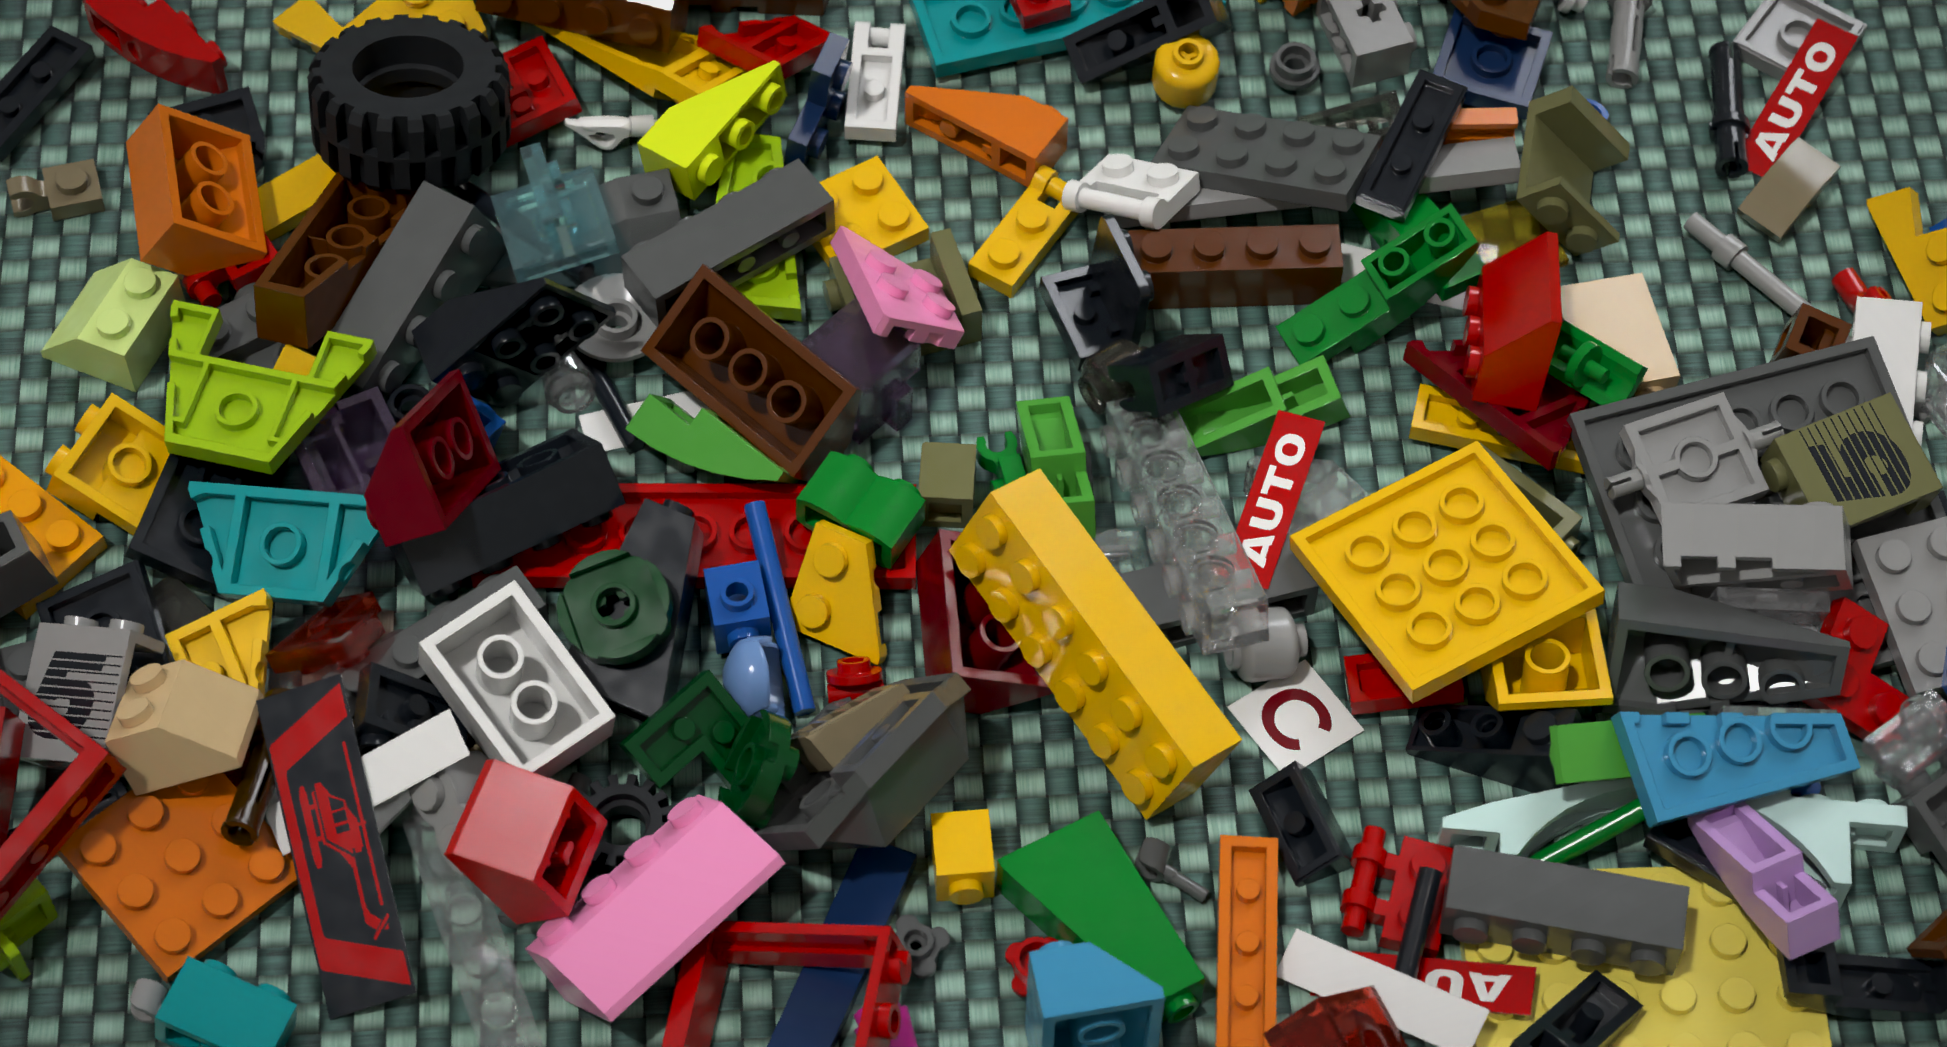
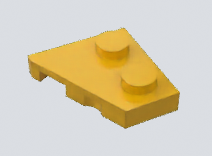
[790,519,887,666]
[165,588,273,696]

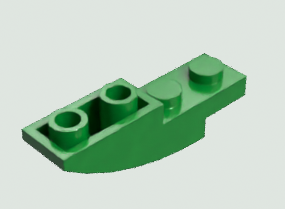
[1275,203,1480,365]

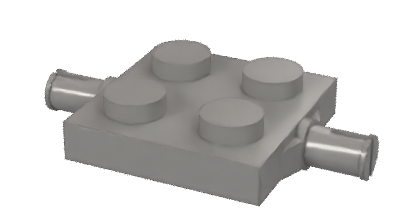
[1604,392,1785,527]

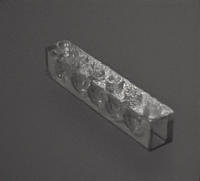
[1100,396,1269,656]

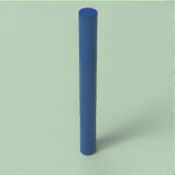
[744,501,816,716]

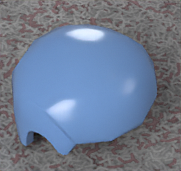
[722,636,785,718]

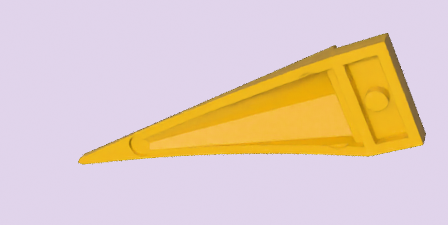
[534,24,748,104]

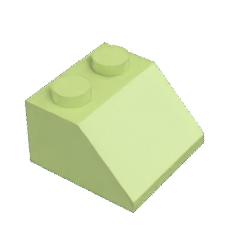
[41,258,186,392]

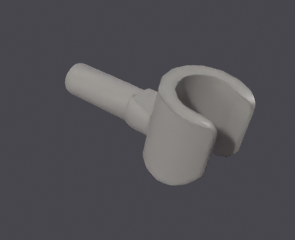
[130,978,168,1024]

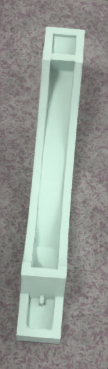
[1436,778,1908,910]

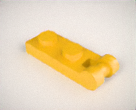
[968,165,1078,299]

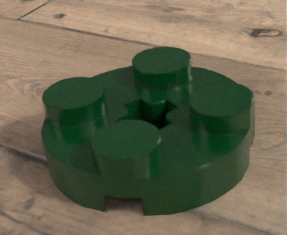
[557,549,673,665]
[718,709,800,829]

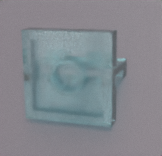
[491,142,620,283]

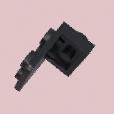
[1038,214,1154,371]

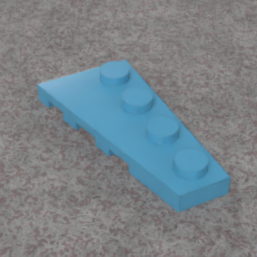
[1611,712,1861,828]

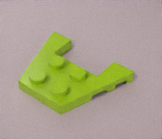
[164,300,377,475]

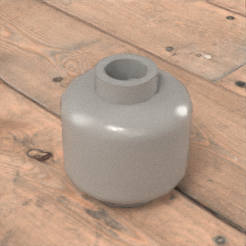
[1222,606,1308,682]

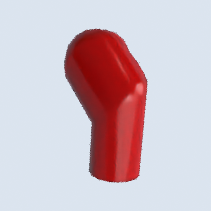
[1831,268,1892,314]

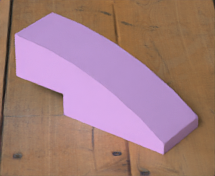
[1687,802,1841,960]

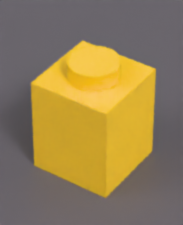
[930,809,995,905]

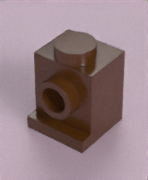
[1770,303,1852,362]

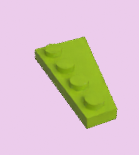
[715,134,802,321]

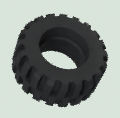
[307,14,511,194]

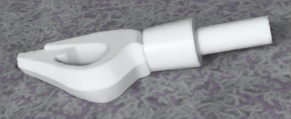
[564,114,658,150]

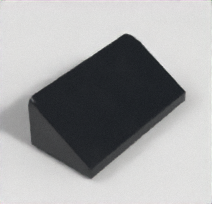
[1248,761,1353,887]

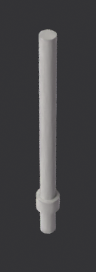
[1684,212,1938,424]

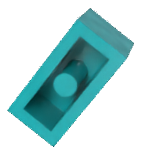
[155,956,297,1047]

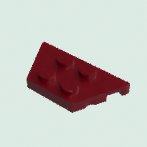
[1403,340,1591,470]

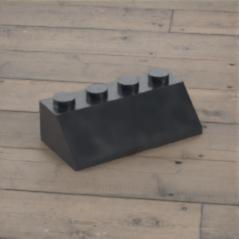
[389,428,626,598]

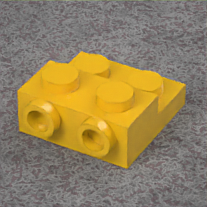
[45,393,170,536]

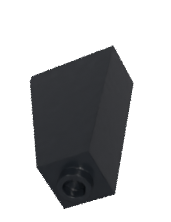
[568,498,704,724]

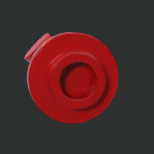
[826,656,884,703]

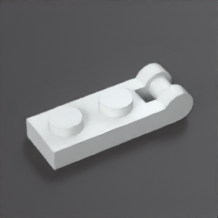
[844,21,906,142]

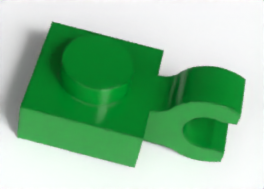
[976,431,1026,492]

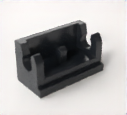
[1107,333,1234,418]

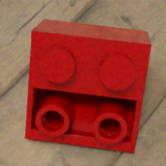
[444,759,608,925]

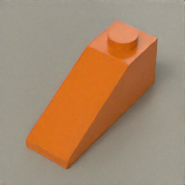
[905,85,1068,187]

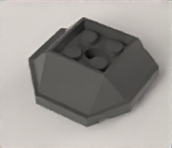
[754,672,971,851]

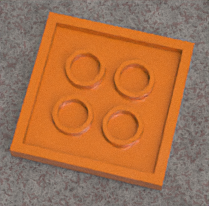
[56,772,298,984]

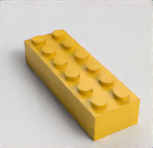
[948,468,1242,820]

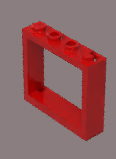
[0,669,127,920]
[661,921,912,1047]

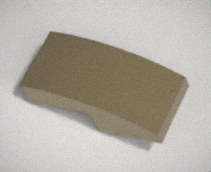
[1737,137,1841,243]

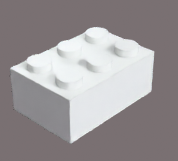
[418,580,616,778]

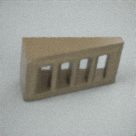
[790,683,910,772]

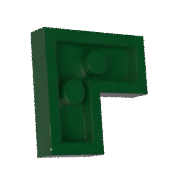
[619,670,749,789]

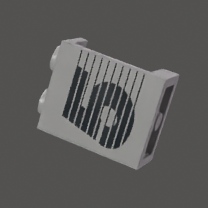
[18,615,165,776]

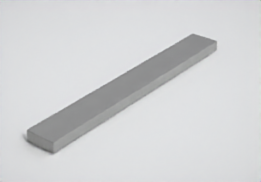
[1104,137,1521,228]

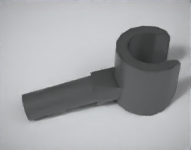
[1134,837,1209,903]

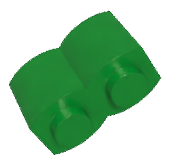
[796,451,926,569]

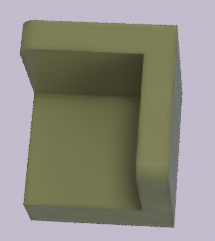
[918,442,977,528]

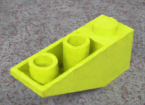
[637,60,787,201]

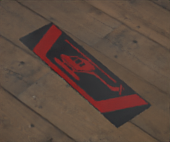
[256,673,417,1020]

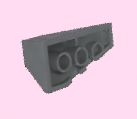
[479,168,681,290]
[1601,582,1850,715]

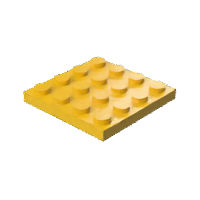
[1290,441,1605,704]

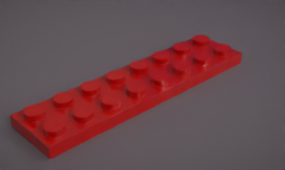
[471,483,916,589]

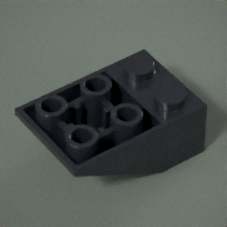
[411,277,617,409]

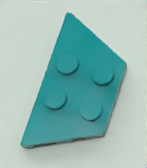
[188,481,380,607]

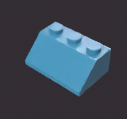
[1025,941,1165,1047]

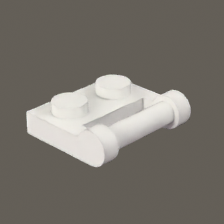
[1062,154,1200,230]

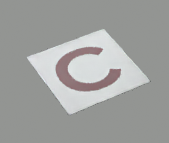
[1227,660,1364,770]

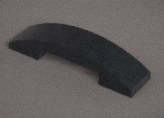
[1776,942,1947,1021]

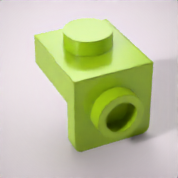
[0,878,59,981]

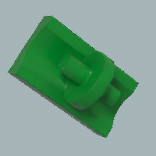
[1548,320,1648,405]

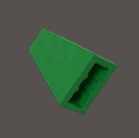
[996,810,1205,1024]

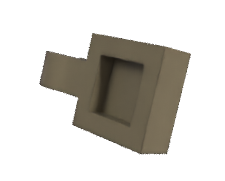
[6,159,105,221]

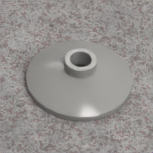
[575,273,657,363]

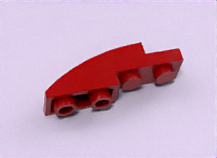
[82,0,229,94]

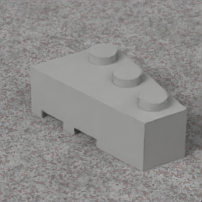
[1661,502,1853,601]

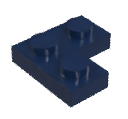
[784,32,853,166]

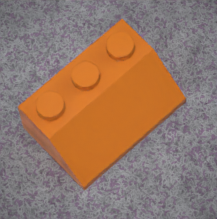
[126,103,267,276]

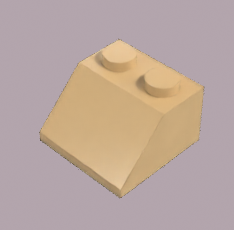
[105,659,264,796]

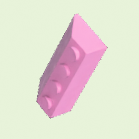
[525,794,786,1022]

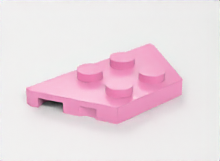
[830,225,965,349]

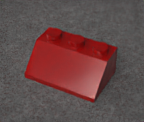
[1462,231,1562,411]

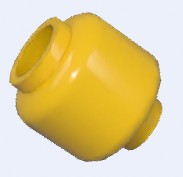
[1152,35,1220,109]

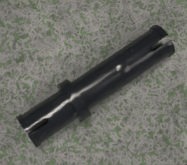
[1708,41,1750,178]

